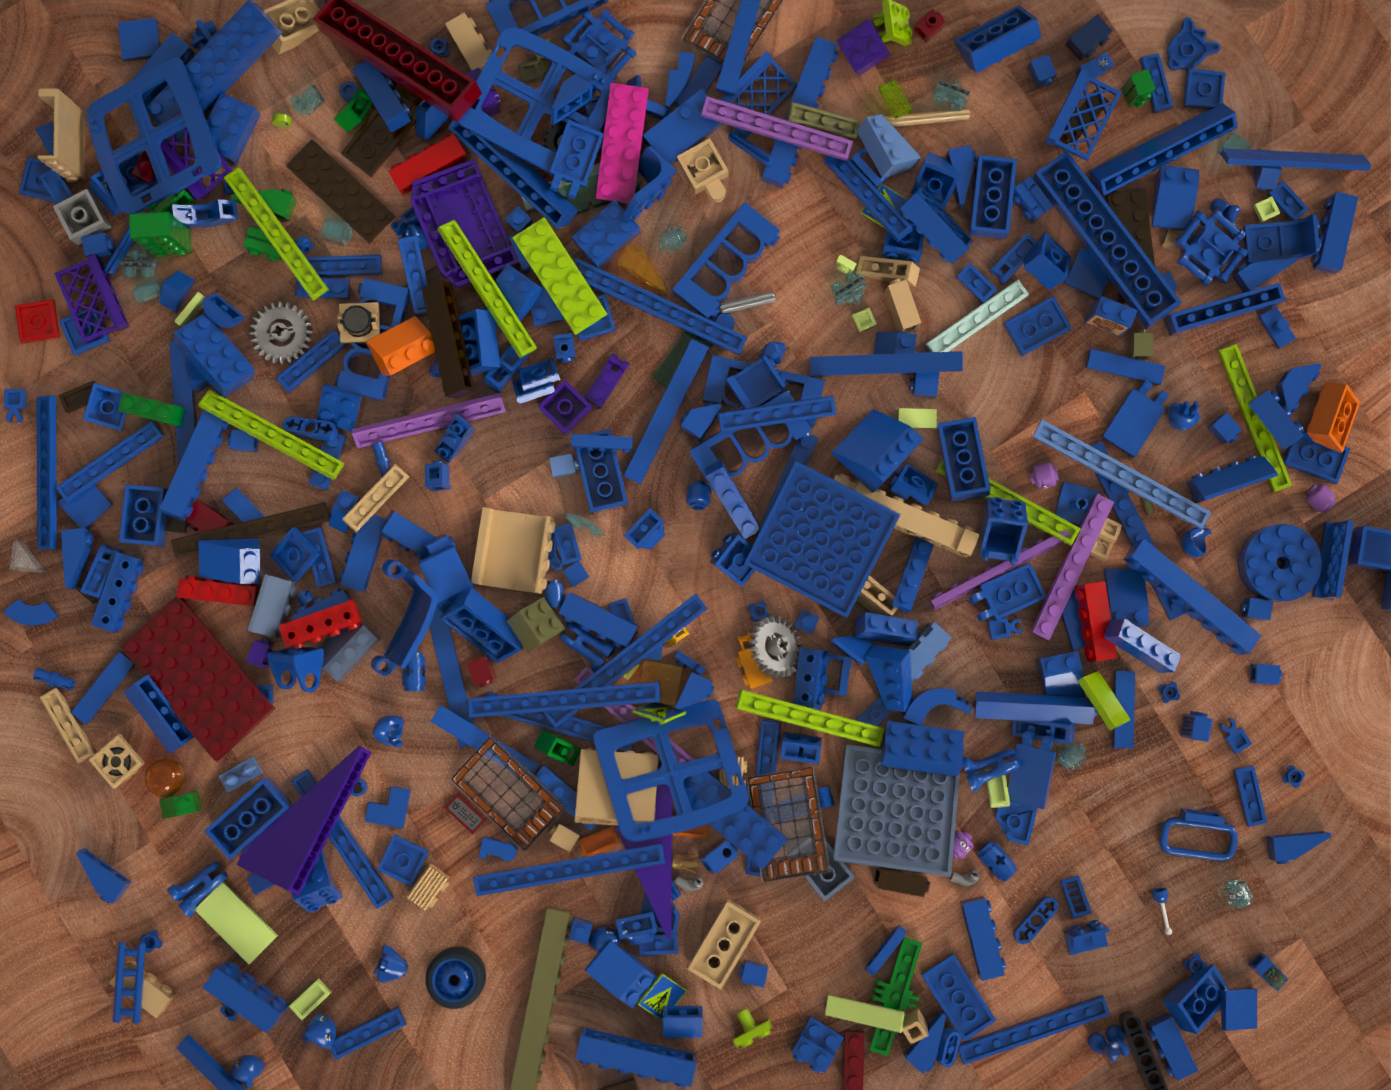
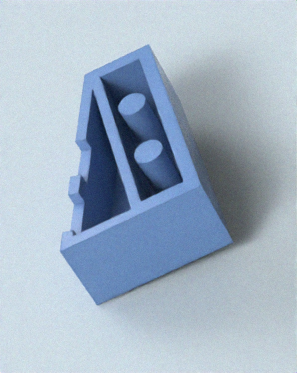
[856,114,922,178]
[906,622,952,681]

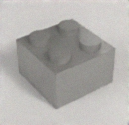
[53,189,112,245]

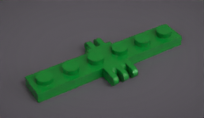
[869,937,922,1056]

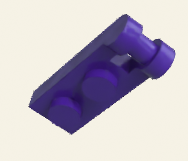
[585,353,630,408]

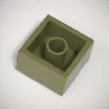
[507,597,565,653]

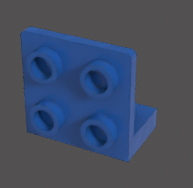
[1063,920,1110,955]

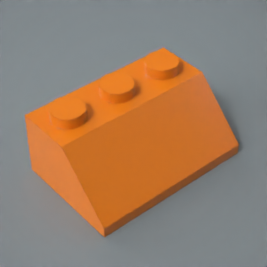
[365,316,435,376]
[1307,382,1360,453]

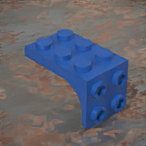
[622,146,677,223]
[1243,214,1322,264]
[292,849,343,912]

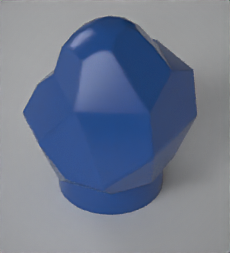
[759,342,786,364]

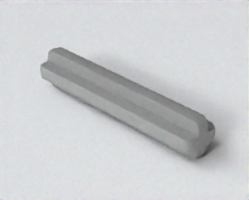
[720,291,775,314]

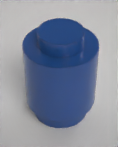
[544,580,565,608]

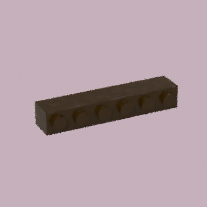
[422,280,475,399]

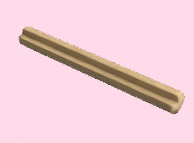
[885,108,970,127]

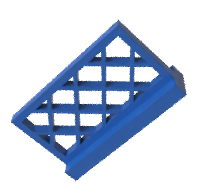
[720,51,797,139]
[1044,69,1122,161]
[1312,520,1354,600]

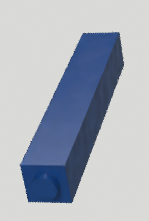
[974,692,1097,724]

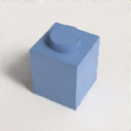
[549,453,579,479]

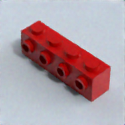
[388,134,468,196]
[176,575,261,606]
[1075,581,1117,662]
[279,600,364,650]

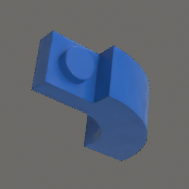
[169,199,238,228]

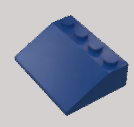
[831,409,924,493]

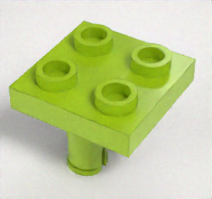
[873,0,912,46]
[733,1008,773,1048]

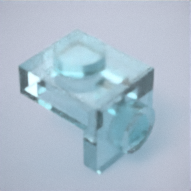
[290,85,325,115]

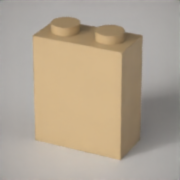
[884,279,922,333]

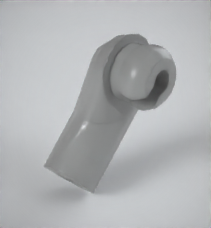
[950,870,980,887]
[674,875,703,892]

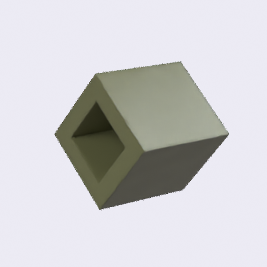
[1129,330,1153,359]

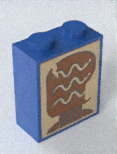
[1084,296,1138,336]

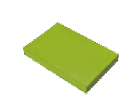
[1078,671,1131,731]

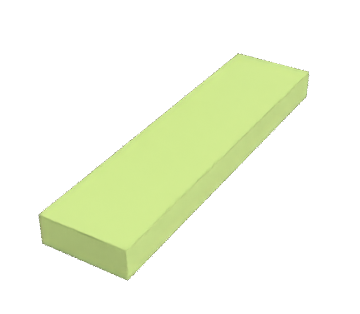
[825,995,905,1033]

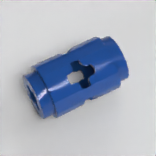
[402,652,426,691]
[977,840,1017,882]

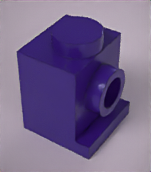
[246,638,274,669]

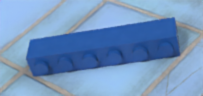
[1164,283,1286,336]
[160,410,230,521]

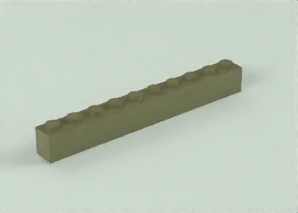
[510,906,574,1090]

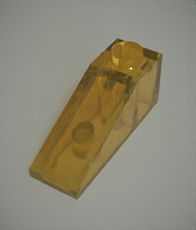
[617,243,668,296]

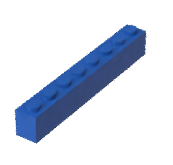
[761,36,839,189]
[1090,103,1238,196]
[448,120,578,229]
[1123,539,1261,655]

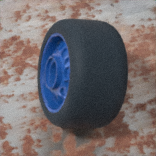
[425,947,486,1009]

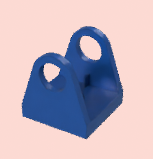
[267,646,324,692]

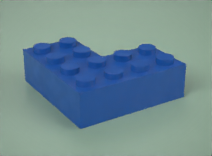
[1349,526,1391,611]

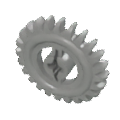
[249,301,313,364]
[749,616,803,679]

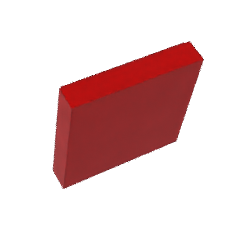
[15,299,60,344]

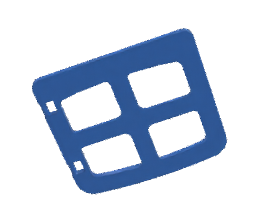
[458,27,615,183]
[86,57,222,215]
[593,700,749,842]

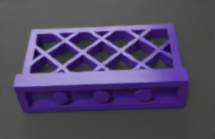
[160,109,233,200]
[54,254,130,343]

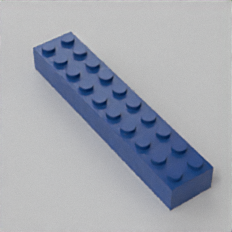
[1034,151,1182,329]

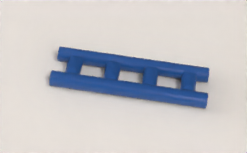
[113,942,146,1024]

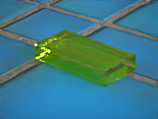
[878,79,913,119]

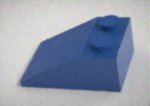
[89,153,158,217]
[1152,165,1199,231]
[483,264,544,329]
[199,538,260,584]
[418,545,475,614]
[1104,569,1149,626]
[1036,651,1085,697]
[584,939,657,1008]
[1162,964,1229,1034]

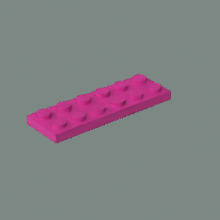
[596,83,649,204]

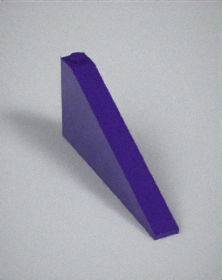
[236,746,372,895]
[614,766,673,939]

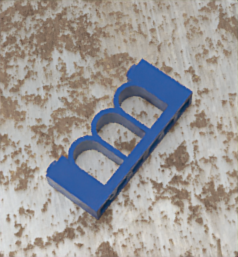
[486,0,608,49]
[672,202,780,319]
[335,278,410,402]
[702,355,825,427]
[689,389,812,491]

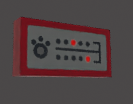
[445,793,486,834]

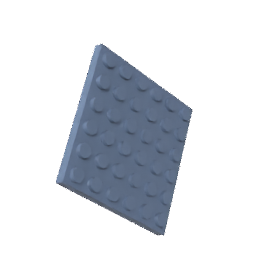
[833,744,960,877]

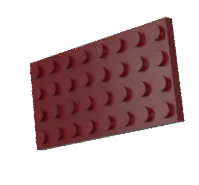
[120,597,276,762]

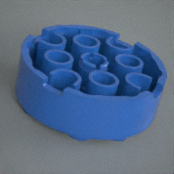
[1238,524,1322,602]

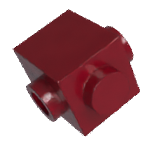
[913,9,945,43]

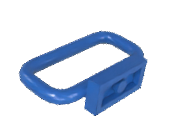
[1159,808,1238,861]

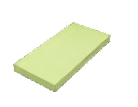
[196,881,278,964]

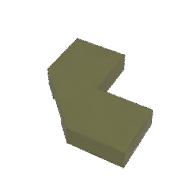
[519,38,552,84]

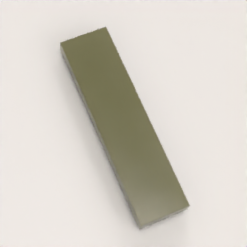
[786,102,860,140]

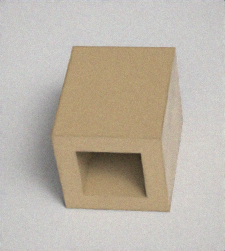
[549,822,581,852]
[902,1008,928,1044]

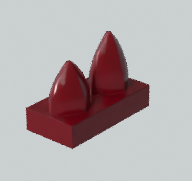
[131,151,155,185]

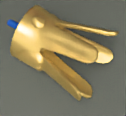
[672,853,699,873]

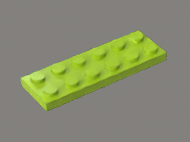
[512,217,607,336]

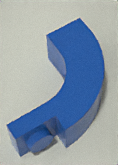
[902,688,972,726]

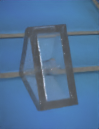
[9,540,46,573]

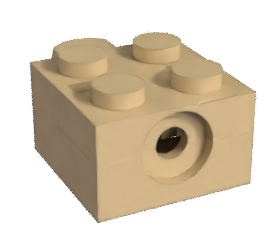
[677,138,729,202]

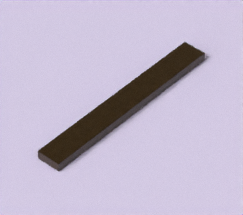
[171,502,330,559]

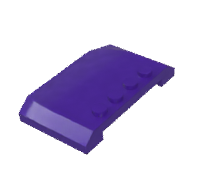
[411,159,519,288]

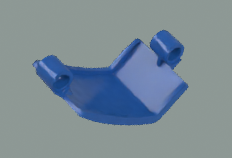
[371,559,439,676]

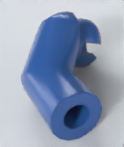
[1224,205,1240,234]

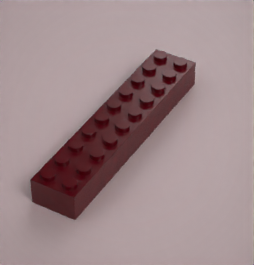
[312,0,482,122]

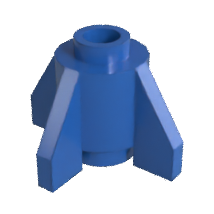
[373,945,408,983]

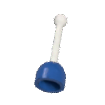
[1151,888,1172,935]

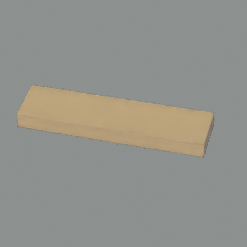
[342,464,409,533]
[40,687,96,763]

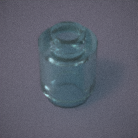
[132,279,162,304]

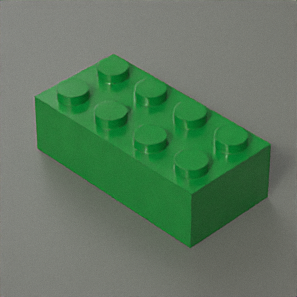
[129,212,192,258]

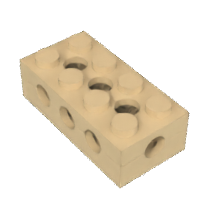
[687,898,761,989]

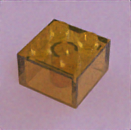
[640,660,682,705]

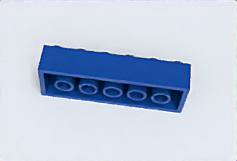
[575,1027,697,1088]

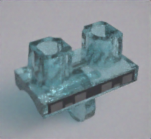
[933,79,971,112]
[118,246,158,278]
[831,272,867,306]

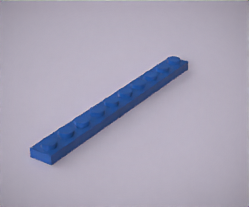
[574,258,748,356]
[1092,441,1187,621]
[544,593,708,728]
[468,682,661,718]
[473,843,666,896]

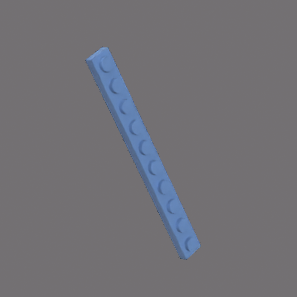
[1032,420,1211,529]

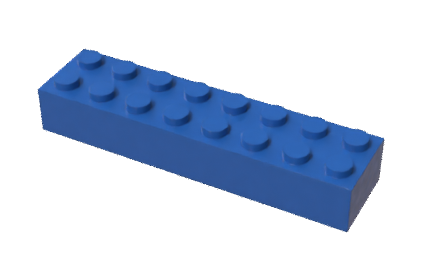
[146,0,283,140]

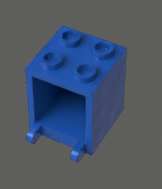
[978,497,1028,565]

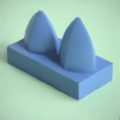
[218,757,263,793]

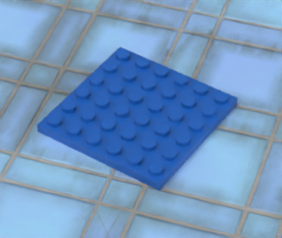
[744,461,901,618]

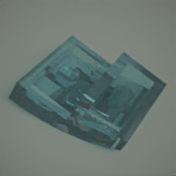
[564,513,605,540]

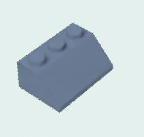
[248,574,297,638]
[320,622,381,682]

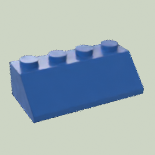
[954,5,1042,73]
[900,186,973,264]
[1187,455,1278,503]
[440,588,523,663]

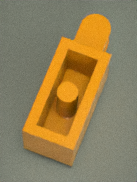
[735,632,773,689]

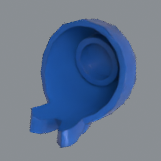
[1180,525,1211,558]

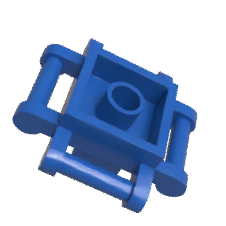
[561,9,637,81]
[1174,208,1248,286]

